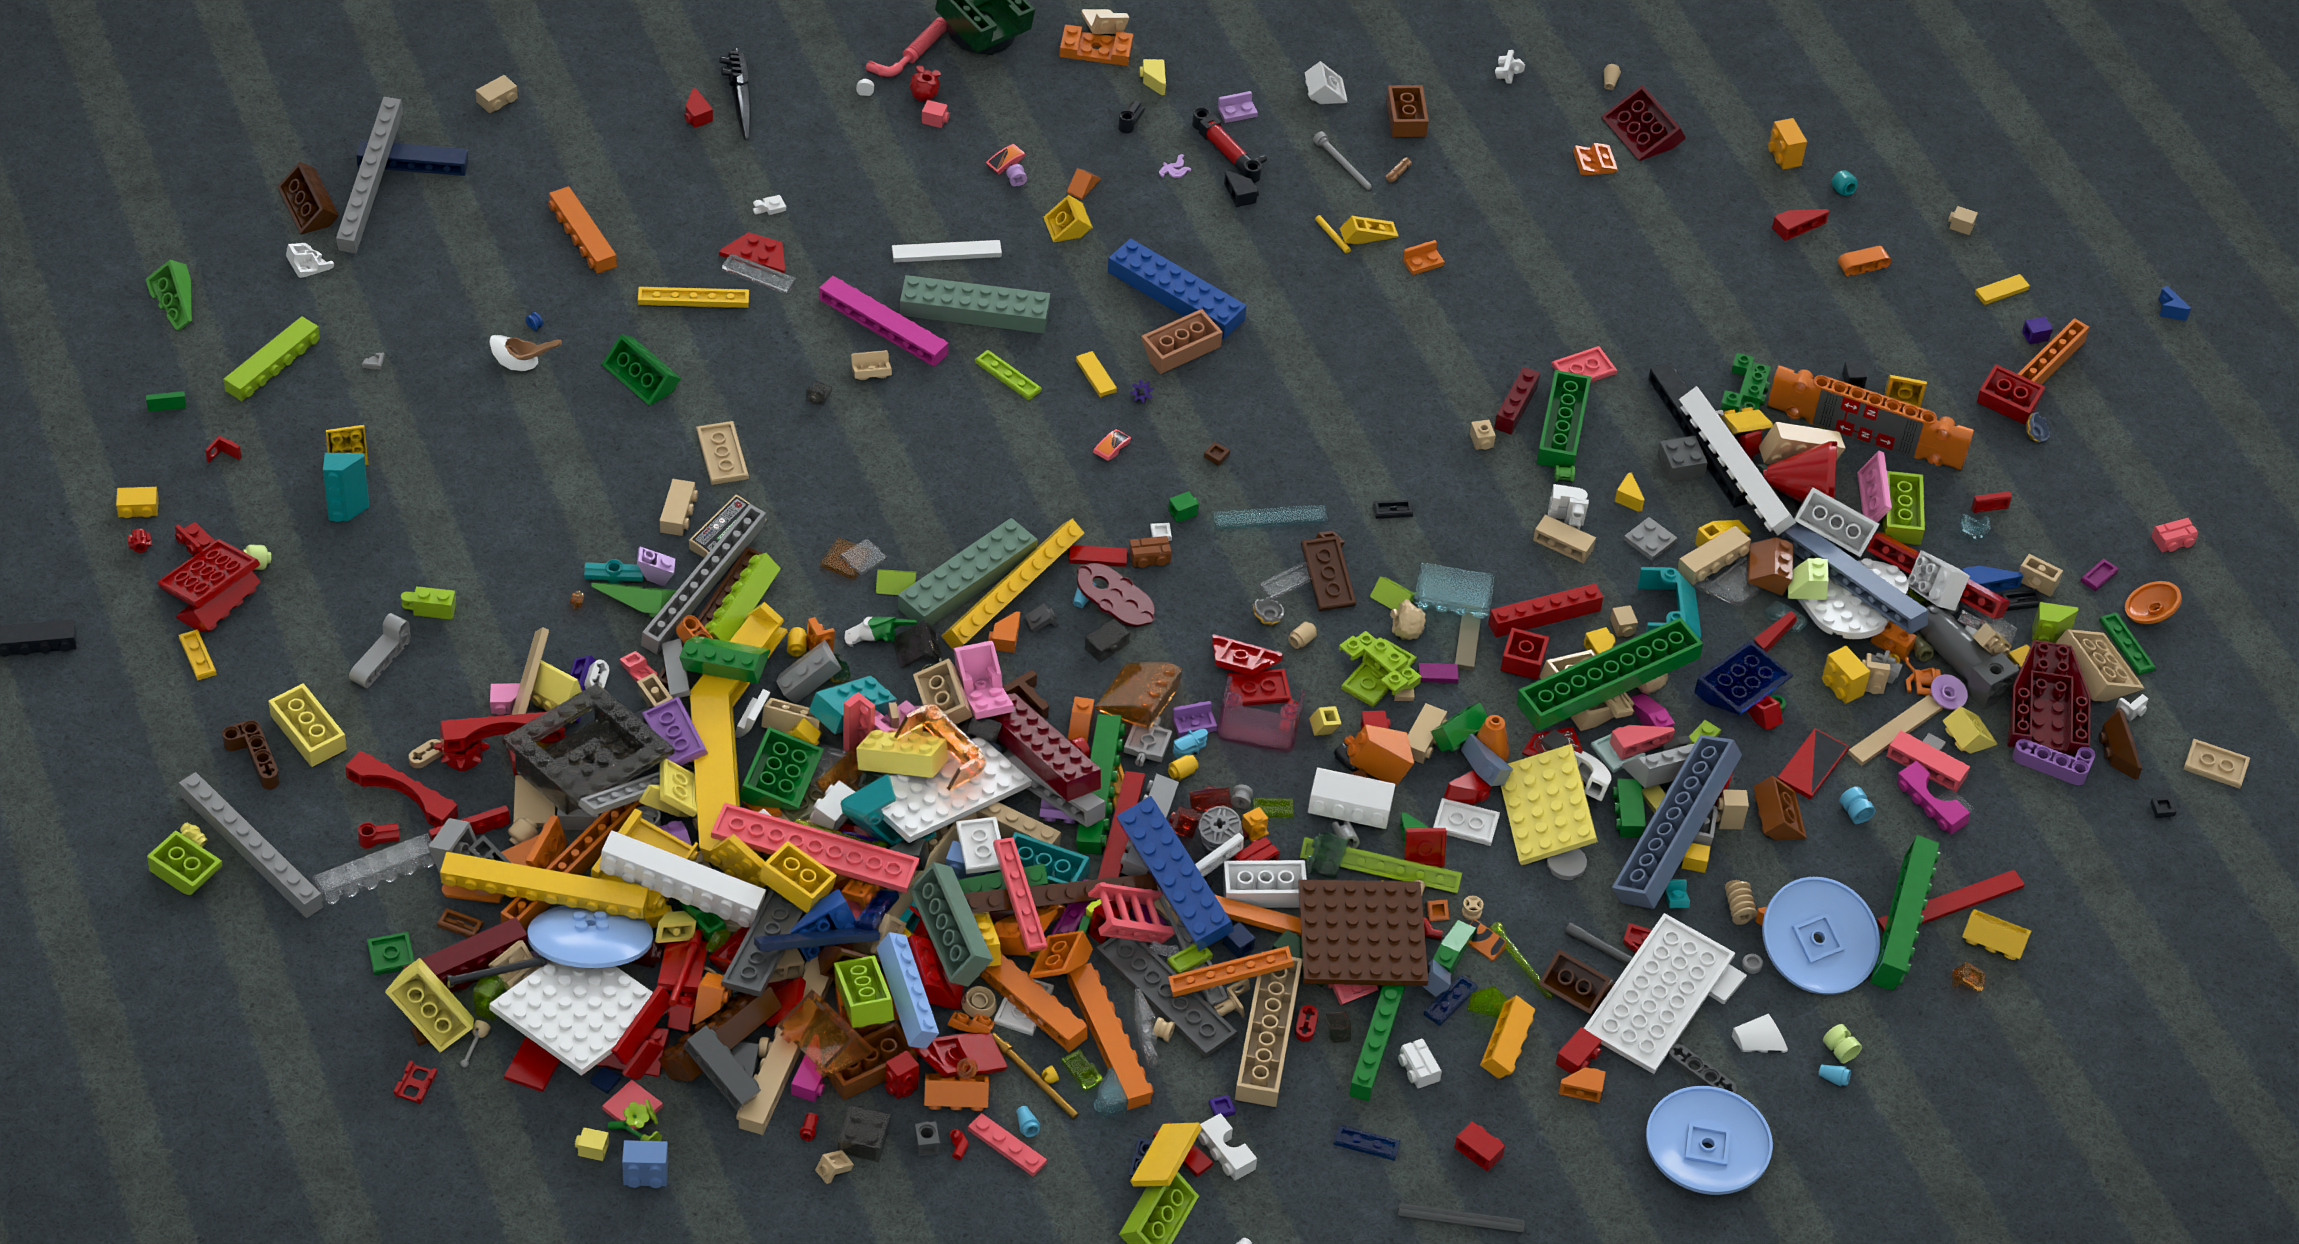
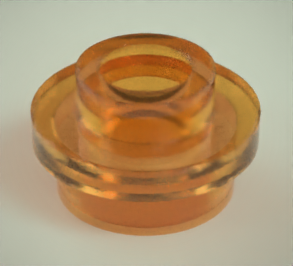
[570,589,584,609]
[957,1058,978,1079]

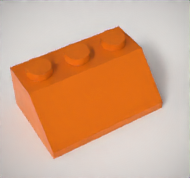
[924,1073,989,1111]

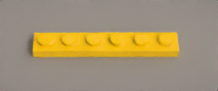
[638,287,749,308]

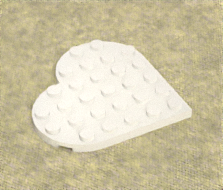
[1797,558,1909,639]

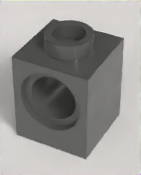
[915,1122,940,1156]

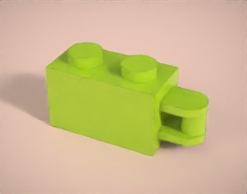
[401,586,456,620]

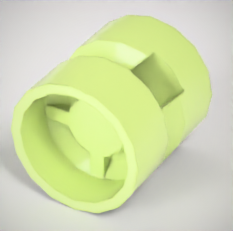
[1823,1024,1862,1064]

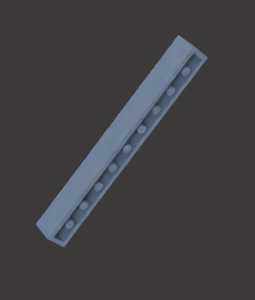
[1782,522,1928,634]

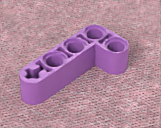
[2012,739,2095,785]

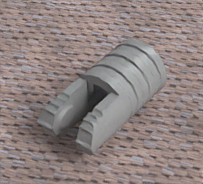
[1332,820,1360,849]

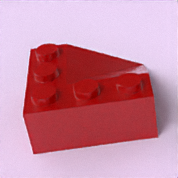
[907,935,963,1011]

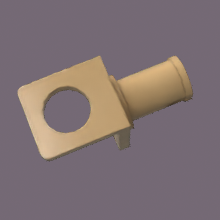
[1213,978,1250,1018]

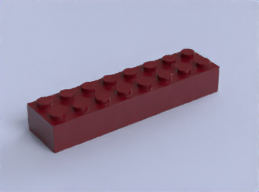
[981,693,1101,802]

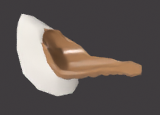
[490,335,562,371]

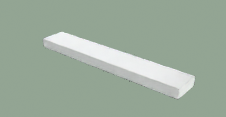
[892,240,1002,262]

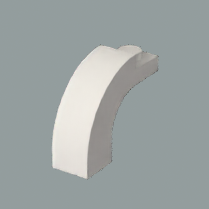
[1574,751,1611,801]

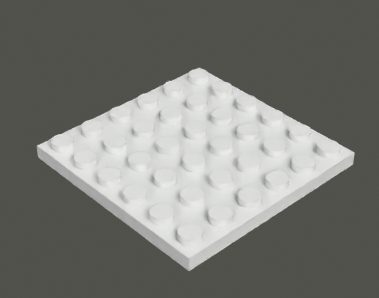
[489,960,667,1076]

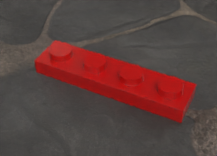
[429,805,510,843]

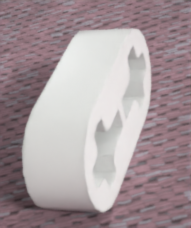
[584,660,609,695]

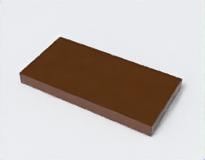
[1300,536,1357,612]

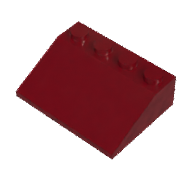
[1601,85,1686,161]

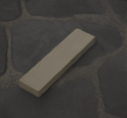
[1455,606,1482,671]

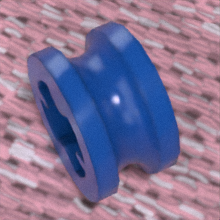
[525,312,543,331]

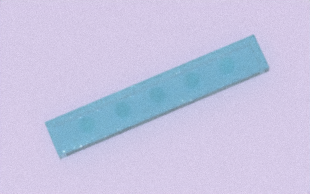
[1213,505,1328,530]

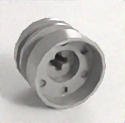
[1199,806,1244,857]

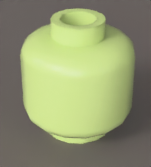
[242,545,271,570]

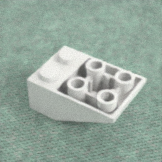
[1908,551,1970,611]

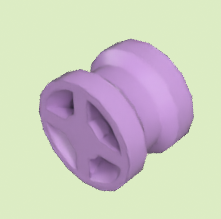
[1006,164,1027,186]

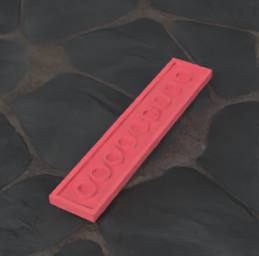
[711,803,920,893]

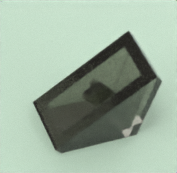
[967,716,1002,742]

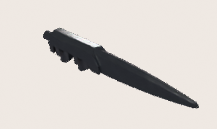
[719,48,751,141]

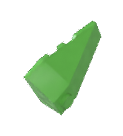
[145,260,192,331]
[591,582,677,617]

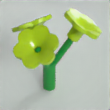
[608,1099,662,1141]

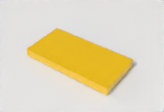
[1131,1123,1202,1187]

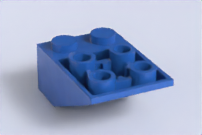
[790,889,860,962]

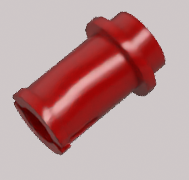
[799,1113,819,1141]

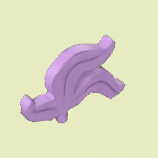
[1159,154,1191,178]

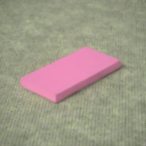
[1857,451,1892,523]

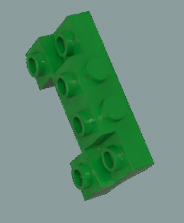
[1720,353,1771,413]

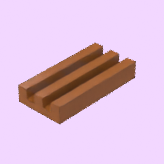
[437,908,484,938]

